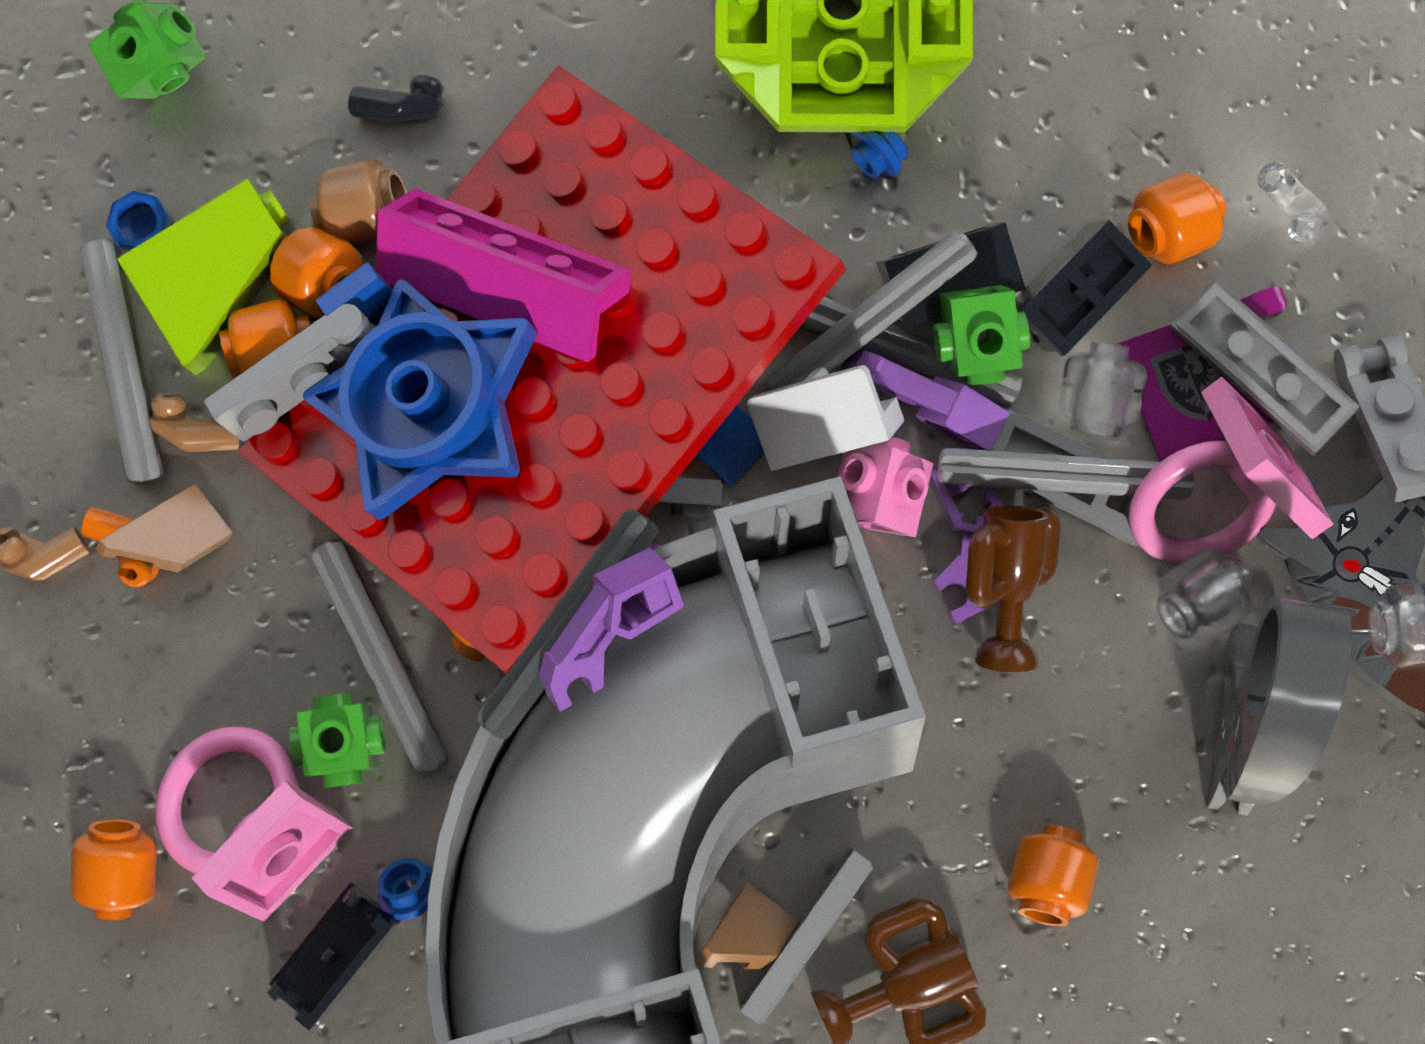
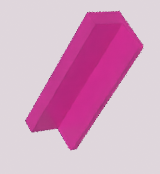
[376,188,632,362]

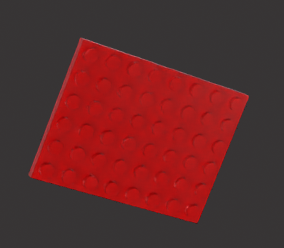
[238,65,846,674]

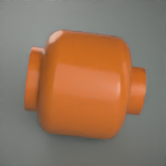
[1128,172,1226,265]
[270,227,364,318]
[219,298,312,379]
[71,819,157,920]
[1008,825,1099,926]

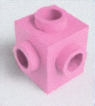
[837,437,934,537]

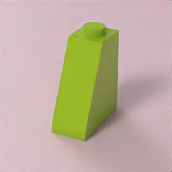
[117,178,291,375]

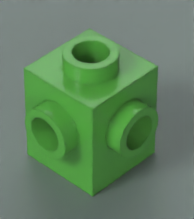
[88,0,207,99]
[933,285,1030,385]
[289,693,386,788]

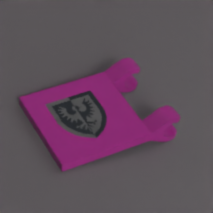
[1116,286,1287,462]

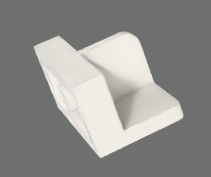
[747,365,905,471]

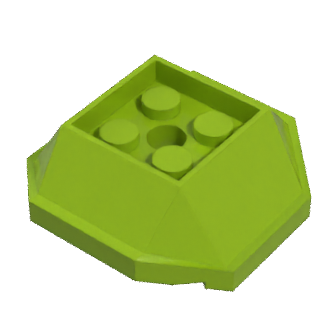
[715,0,973,133]

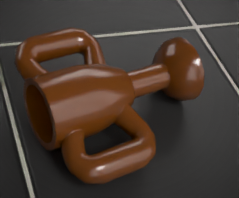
[966,505,1060,672]
[811,898,986,1044]

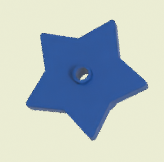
[303,279,537,520]

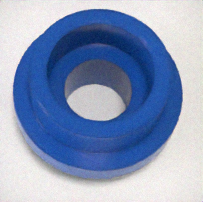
[850,131,908,180]
[377,858,433,921]

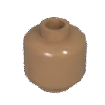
[310,159,407,248]

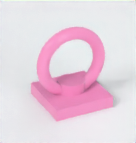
[1129,377,1334,565]
[155,727,353,922]

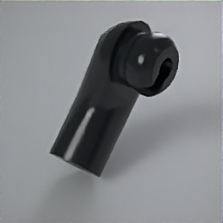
[348,75,444,122]

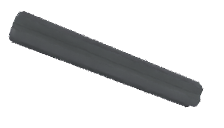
[476,508,658,740]

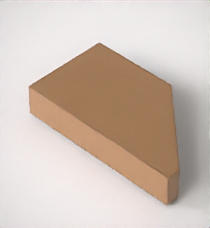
[96,484,233,572]
[695,883,800,970]

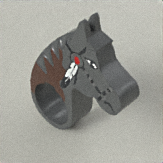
[1257,476,1425,721]
[1207,596,1352,816]

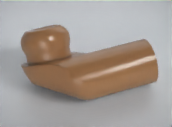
[148,393,239,452]
[0,526,90,581]

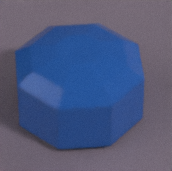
[106,191,174,252]

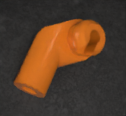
[81,506,159,587]

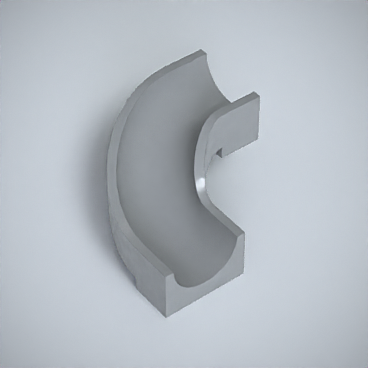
[425,476,926,1044]

